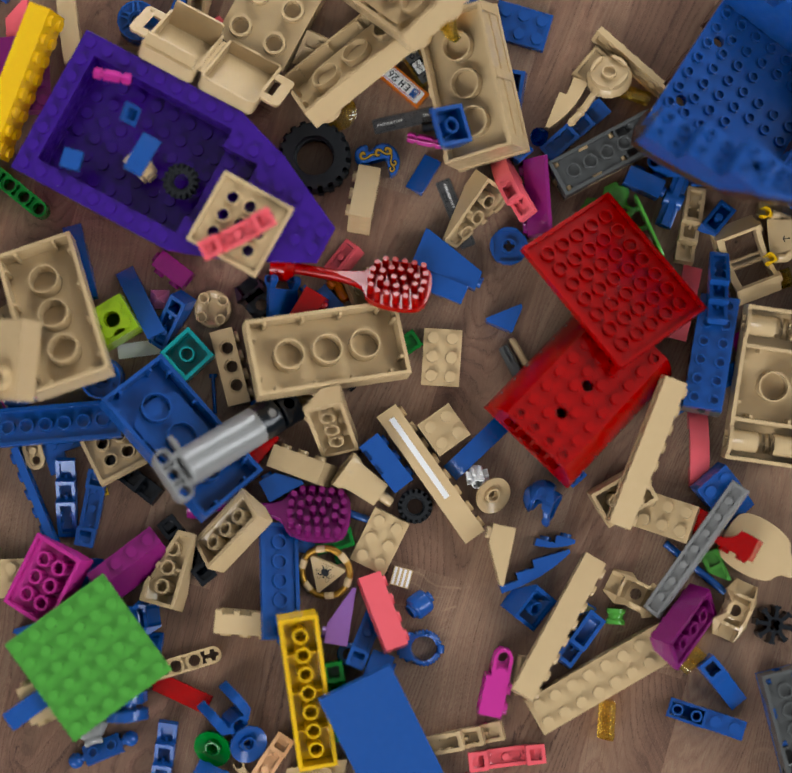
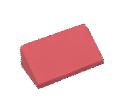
[324,238,364,271]

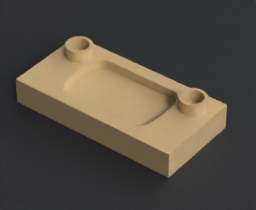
[343,0,469,53]
[284,13,440,128]
[0,319,42,403]

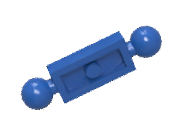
[68,730,138,769]

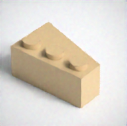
[345,164,381,236]
[213,607,261,639]

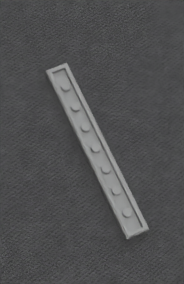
[643,480,750,619]

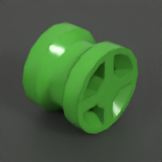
[605,607,626,625]

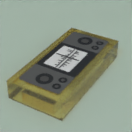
[403,50,428,88]

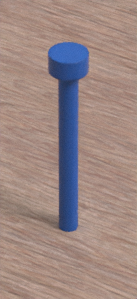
[209,374,217,414]

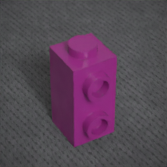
[151,250,195,290]

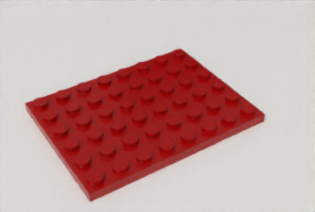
[520,192,707,370]

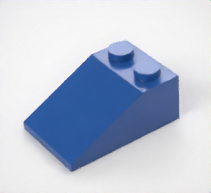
[690,462,754,530]

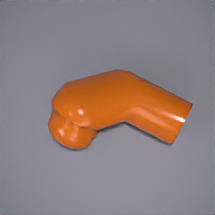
[326,280,349,303]

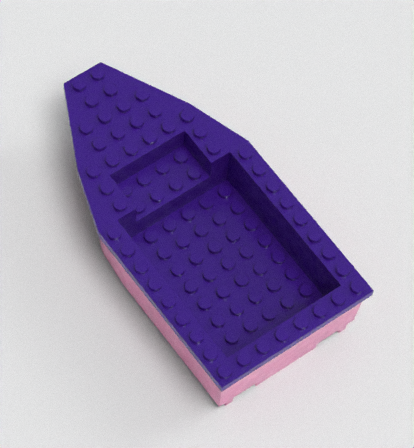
[11,30,335,264]

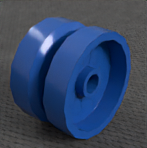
[106,690,149,723]

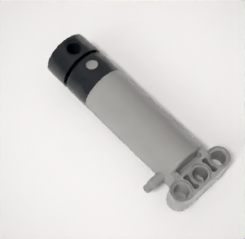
[151,396,304,504]

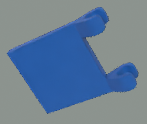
[264,274,301,317]

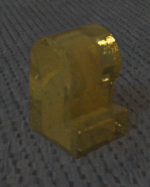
[679,646,707,675]

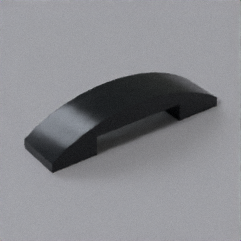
[157,514,218,587]

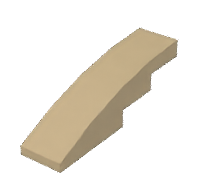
[56,0,82,64]
[673,186,707,266]
[426,719,506,756]

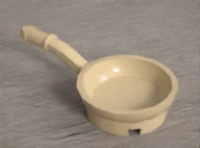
[567,55,632,127]

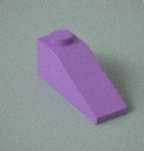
[321,587,357,647]

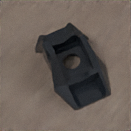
[234,276,267,319]

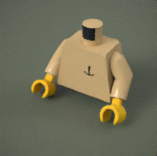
[759,206,792,266]

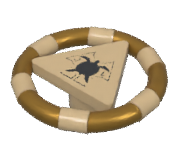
[299,545,353,600]

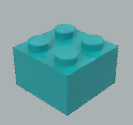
[160,327,216,382]

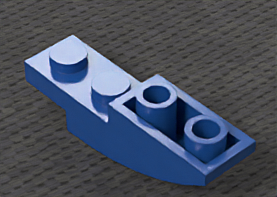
[666,697,747,741]

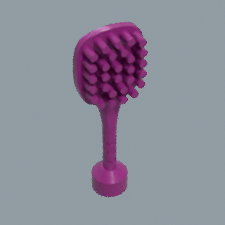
[186,485,351,544]

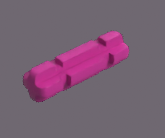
[93,67,132,85]
[407,132,441,149]

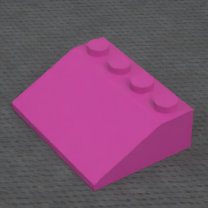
[3,532,93,622]

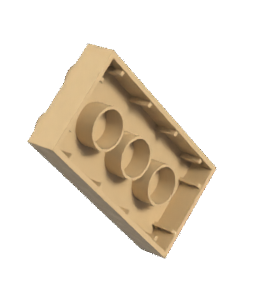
[222,0,326,76]
[0,231,115,402]
[242,303,412,402]

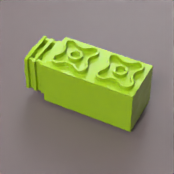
[95,293,144,352]

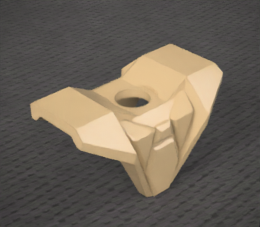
[603,569,657,618]
[712,578,758,643]

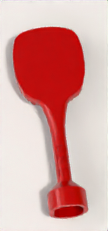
[269,256,432,313]

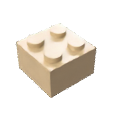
[417,403,471,457]

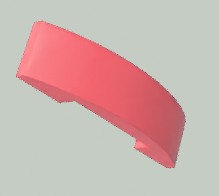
[197,206,277,261]
[687,412,710,487]
[467,743,547,773]

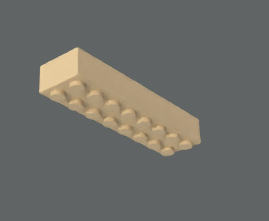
[523,621,668,735]

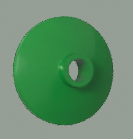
[194,731,231,766]

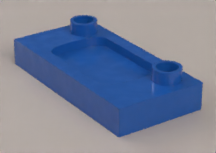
[99,354,263,523]

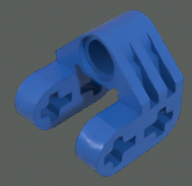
[196,680,251,735]

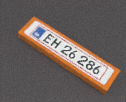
[380,66,429,109]

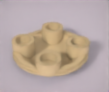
[194,290,232,328]

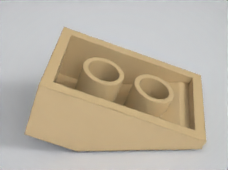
[484,523,516,586]

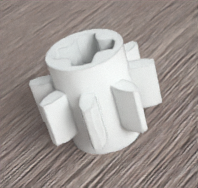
[465,465,489,489]

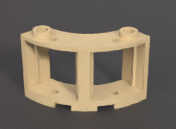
[710,215,783,306]

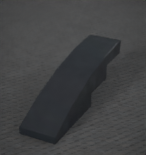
[98,442,165,506]

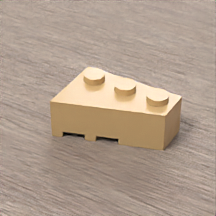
[266,443,337,488]

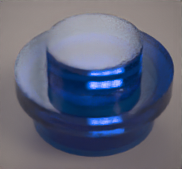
[530,128,548,147]

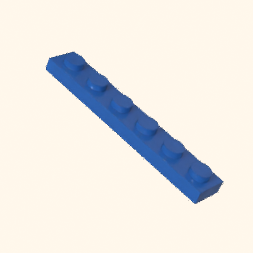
[10,446,61,543]

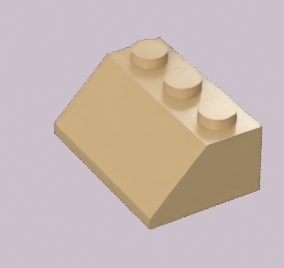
[586,470,659,528]

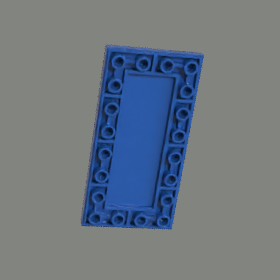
[318,663,444,773]

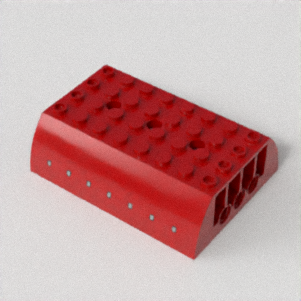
[483,316,672,489]

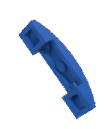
[443,418,508,480]
[74,468,107,548]
[345,609,377,671]

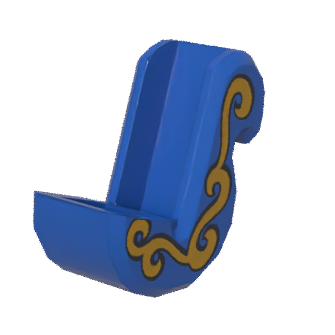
[354,143,400,179]

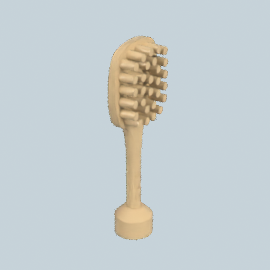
[718,513,792,581]

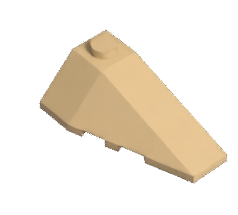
[442,169,506,249]
[139,530,197,612]

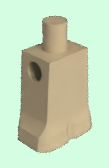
[331,452,395,507]

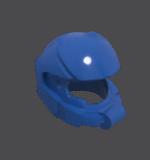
[523,479,563,527]

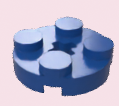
[489,227,528,266]

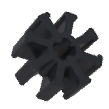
[751,604,792,645]

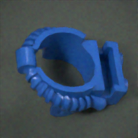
[397,629,445,667]

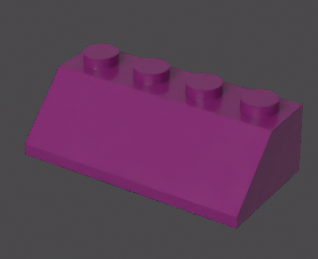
[518,155,553,238]
[86,526,166,598]
[650,583,717,670]

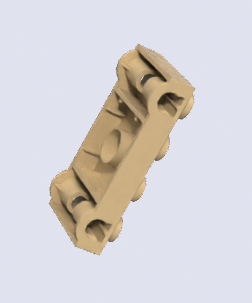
[720,304,792,468]

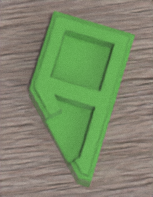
[701,547,732,581]

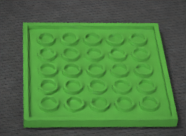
[5,573,173,742]

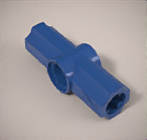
[655,177,689,230]

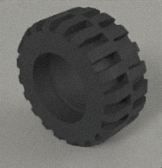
[279,121,351,196]

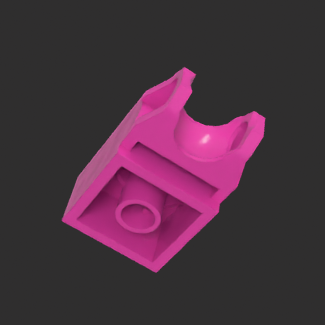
[476,646,513,719]

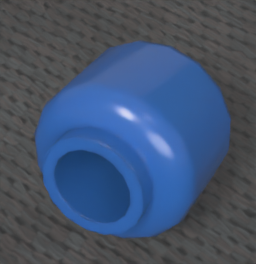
[405,590,434,619]

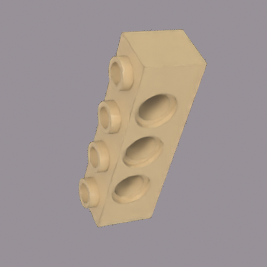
[209,327,254,408]

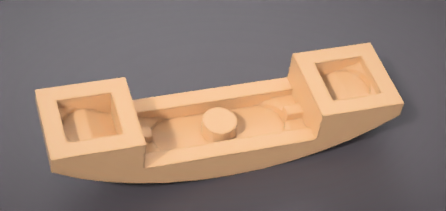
[251,731,294,773]

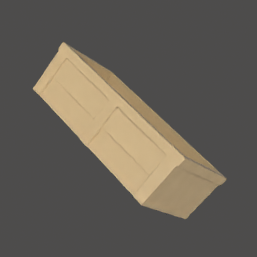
[421,0,531,172]

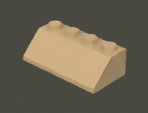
[303,384,359,458]
[196,488,273,573]

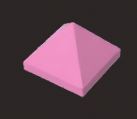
[150,290,170,309]

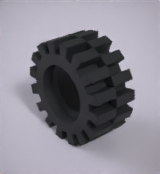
[162,163,200,200]
[398,489,433,524]

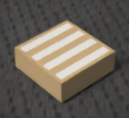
[390,565,413,589]

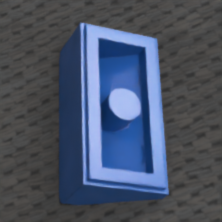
[406,154,442,196]
[697,199,737,237]

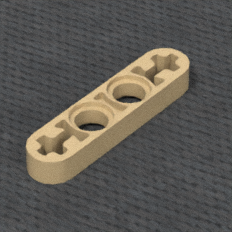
[158,646,222,681]

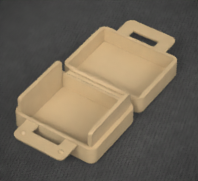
[129,0,294,114]

